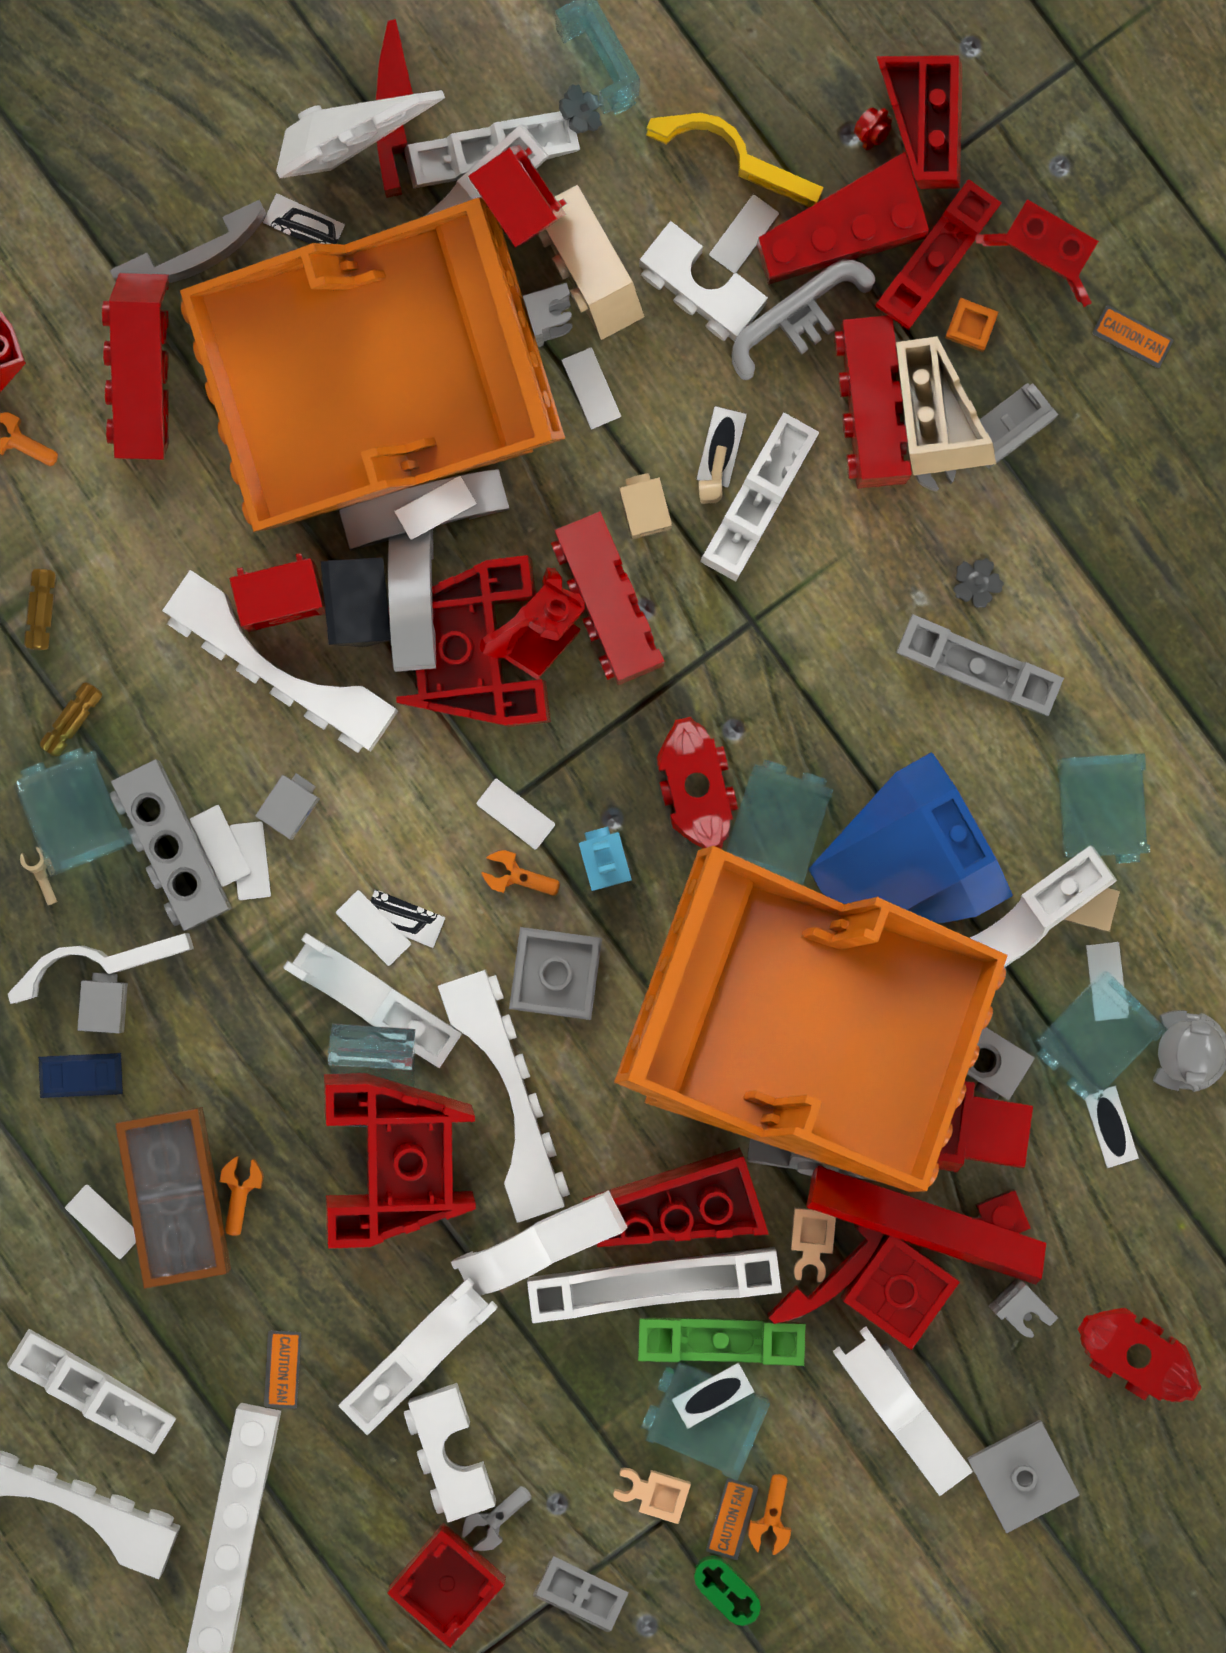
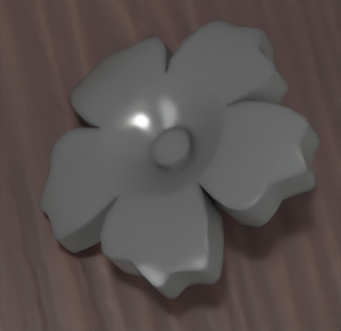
[559,84,602,134]
[953,558,1004,608]

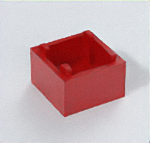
[468,145,567,247]
[229,553,326,632]
[841,1234,960,1350]
[387,1522,506,1648]

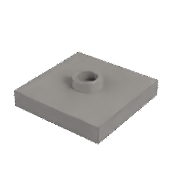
[509,927,602,1020]
[967,1420,1080,1534]

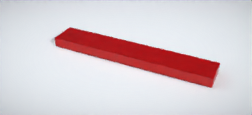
[807,1166,1047,1285]

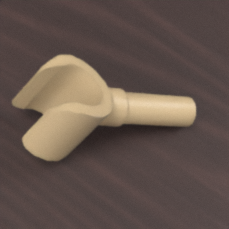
[699,446,727,504]
[20,847,57,905]

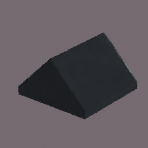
[321,558,391,647]

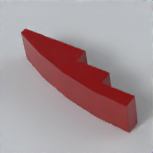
[376,19,413,198]

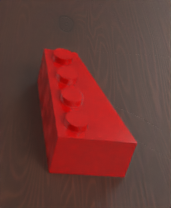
[757,151,929,285]
[102,273,169,460]
[834,315,912,489]
[550,511,665,685]
[583,1147,769,1247]

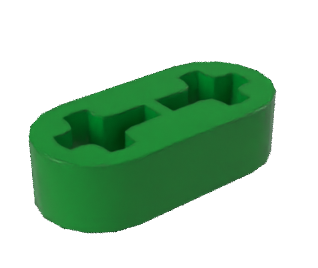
[694,1555,761,1626]

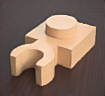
[791,1207,836,1282]
[613,1468,691,1524]

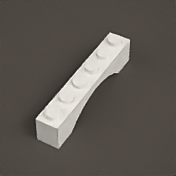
[162,570,398,753]
[438,970,570,1223]
[527,1247,781,1323]
[187,1403,281,1653]
[0,1450,181,1579]

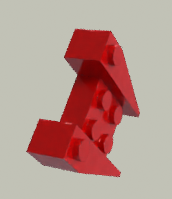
[388,555,551,727]
[324,1073,476,1249]

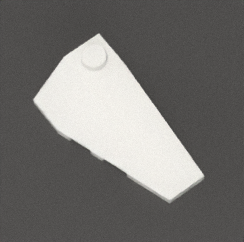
[276,90,445,178]

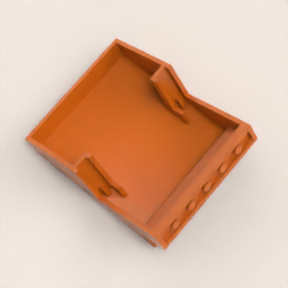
[180,197,565,532]
[614,846,1008,1192]

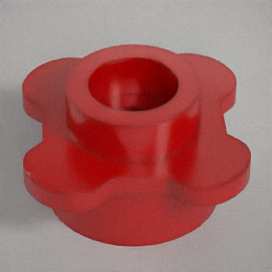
[854,107,892,150]

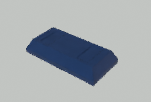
[38,1053,123,1098]

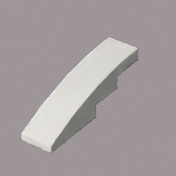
[404,111,580,189]
[700,412,819,582]
[7,1329,176,1454]

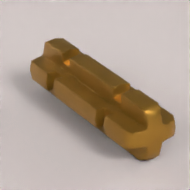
[24,569,56,650]
[40,682,102,757]

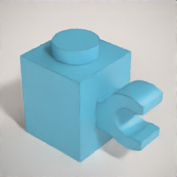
[579,827,632,891]

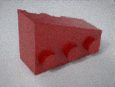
[876,55,963,189]

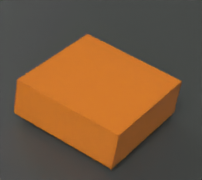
[945,298,999,352]

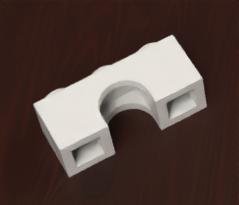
[639,221,768,342]
[404,1383,496,1522]

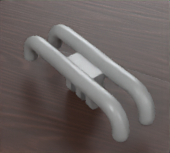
[732,260,875,380]

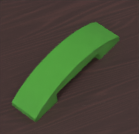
[638,1318,806,1366]

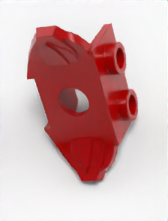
[976,199,1099,307]
[479,568,585,680]
[657,717,738,849]
[1078,1307,1202,1403]

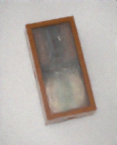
[115,1107,231,1289]

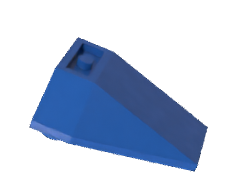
[808,752,1013,924]

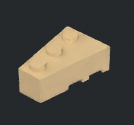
[537,185,644,340]
[896,336,996,476]

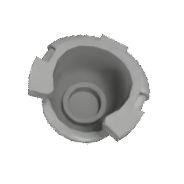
[1153,1010,1226,1092]

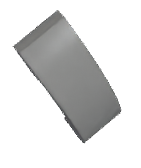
[110,200,266,283]
[339,469,509,551]
[388,528,436,672]
[896,614,1064,716]

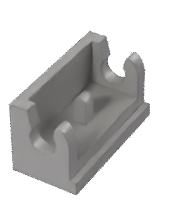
[523,283,572,347]
[979,383,1058,469]
[989,1278,1058,1338]
[533,1556,629,1632]

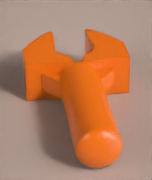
[0,412,58,467]
[481,850,560,896]
[220,1156,264,1236]
[748,1474,791,1555]

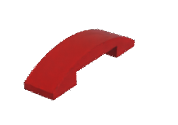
[875,179,1001,330]
[767,1224,883,1324]

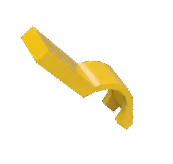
[646,113,824,207]

